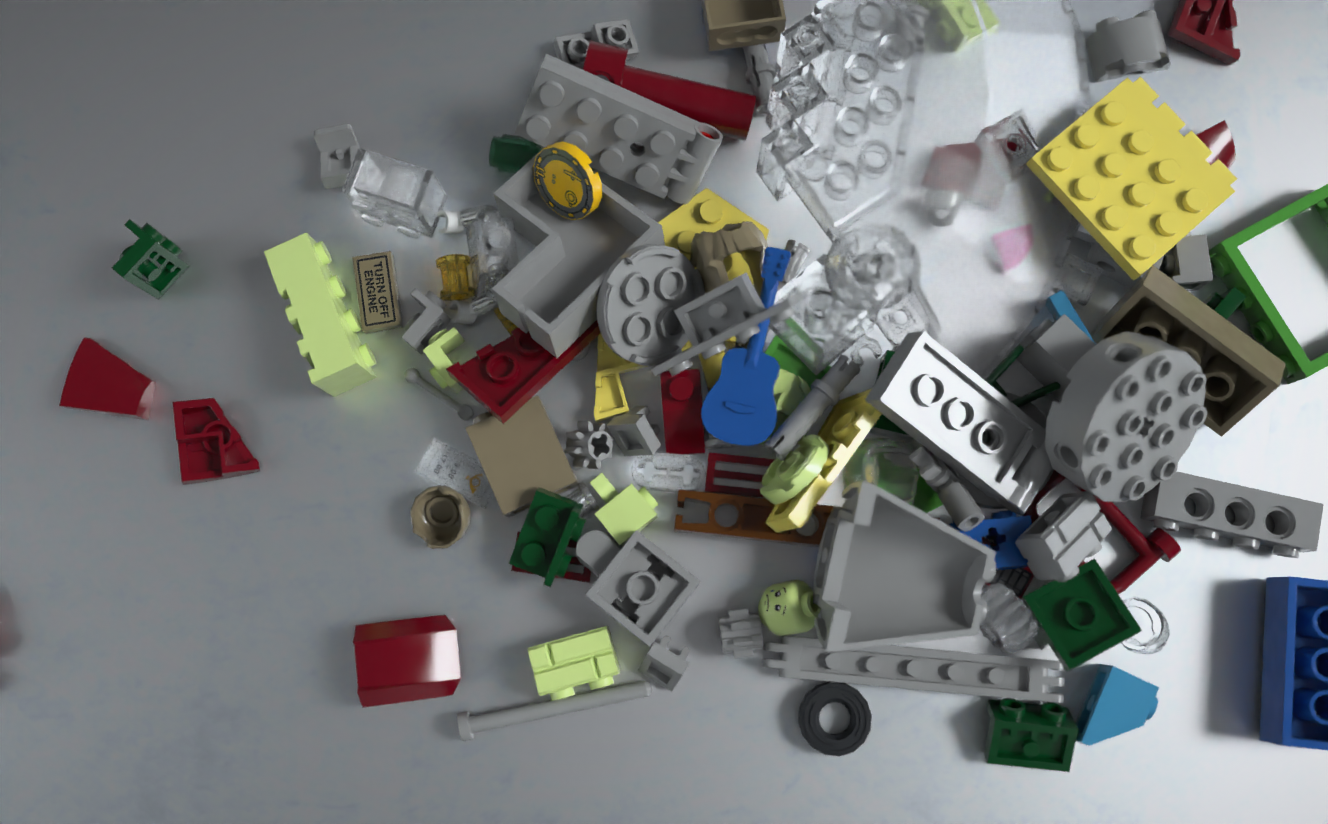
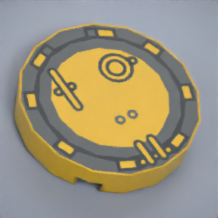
[533,141,602,220]

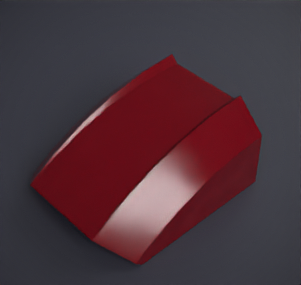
[353,615,461,708]

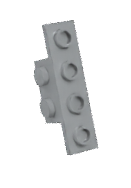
[651,273,804,376]

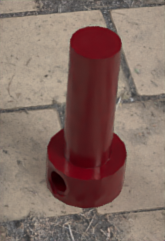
[583,40,756,141]

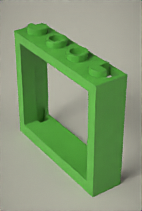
[1209,184,1328,385]

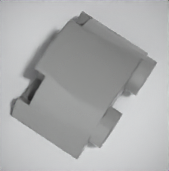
[1085,10,1171,82]

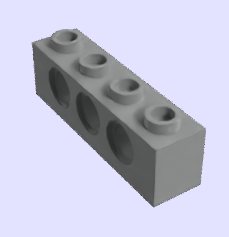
[1140,471,1324,559]

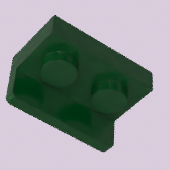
[112,219,189,300]
[508,487,586,587]
[984,698,1078,772]

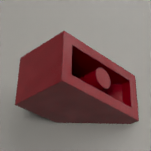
[660,369,705,457]

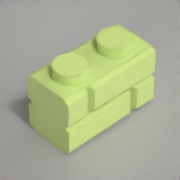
[528,626,621,701]

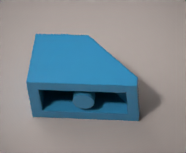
[1075,664,1159,746]

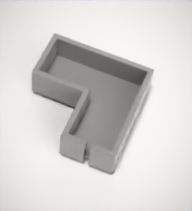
[492,147,665,358]

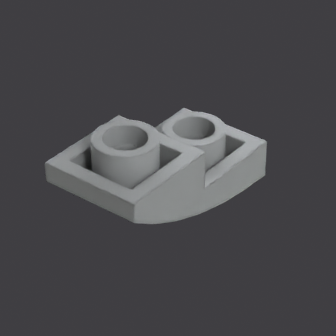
[553,19,639,70]

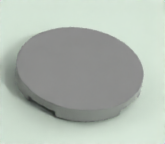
[597,244,705,366]

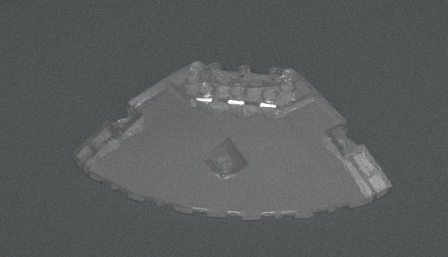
[756,0,1091,380]

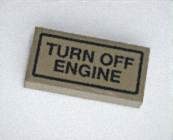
[352,251,403,334]

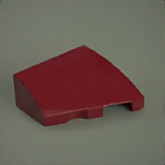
[59,337,156,420]
[172,398,260,485]

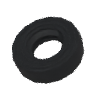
[798,681,872,756]

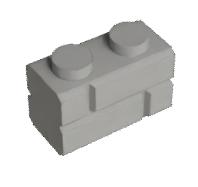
[1015,491,1112,582]

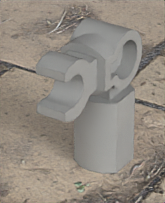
[909,446,985,532]

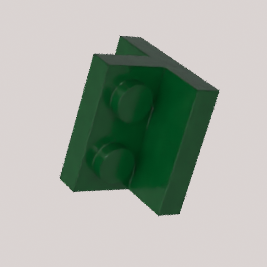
[1021,558,1142,673]

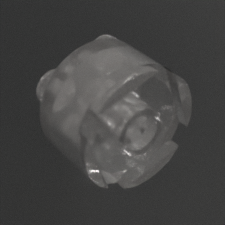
[825,223,921,310]

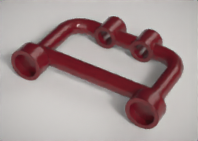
[1022,470,1182,594]

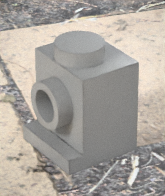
[1159,232,1213,291]

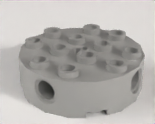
[1045,331,1207,502]

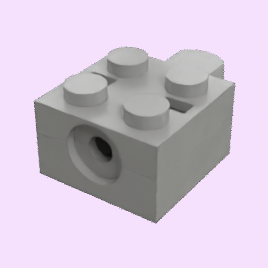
[576,530,701,647]

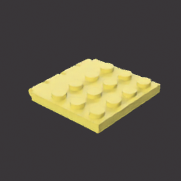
[1026,77,1237,281]

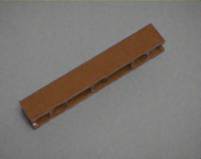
[674,489,940,547]

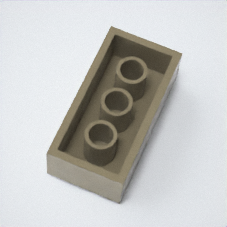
[1092,265,1286,437]

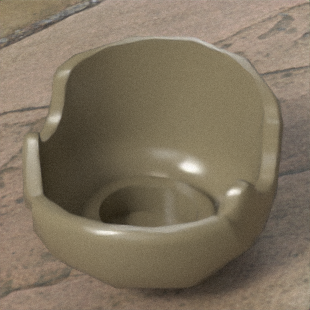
[410,485,471,549]

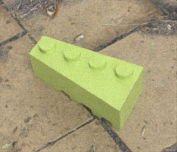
[264,232,376,397]

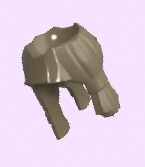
[690,221,777,304]

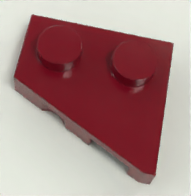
[1167,0,1240,65]

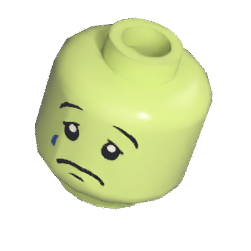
[758,580,821,636]

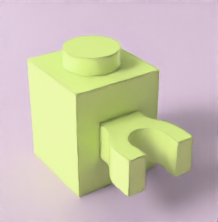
[589,473,659,546]

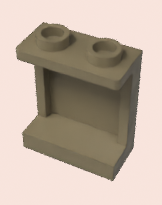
[465,395,580,518]

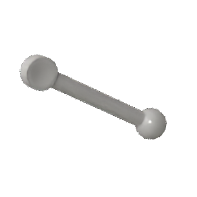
[404,368,474,421]

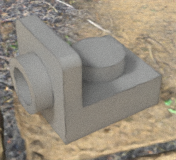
[402,288,451,355]

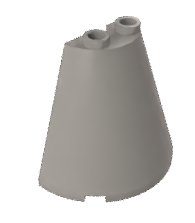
[813,481,996,652]

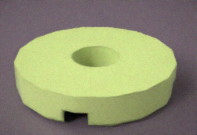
[760,434,830,505]

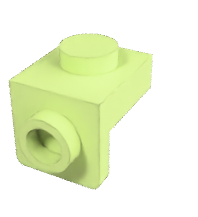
[423,327,465,393]

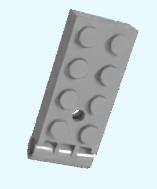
[514,54,723,204]
[865,331,1052,515]

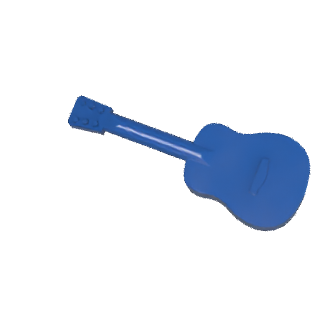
[701,247,792,446]

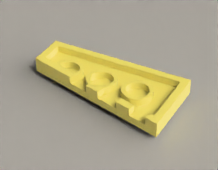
[765,389,882,533]

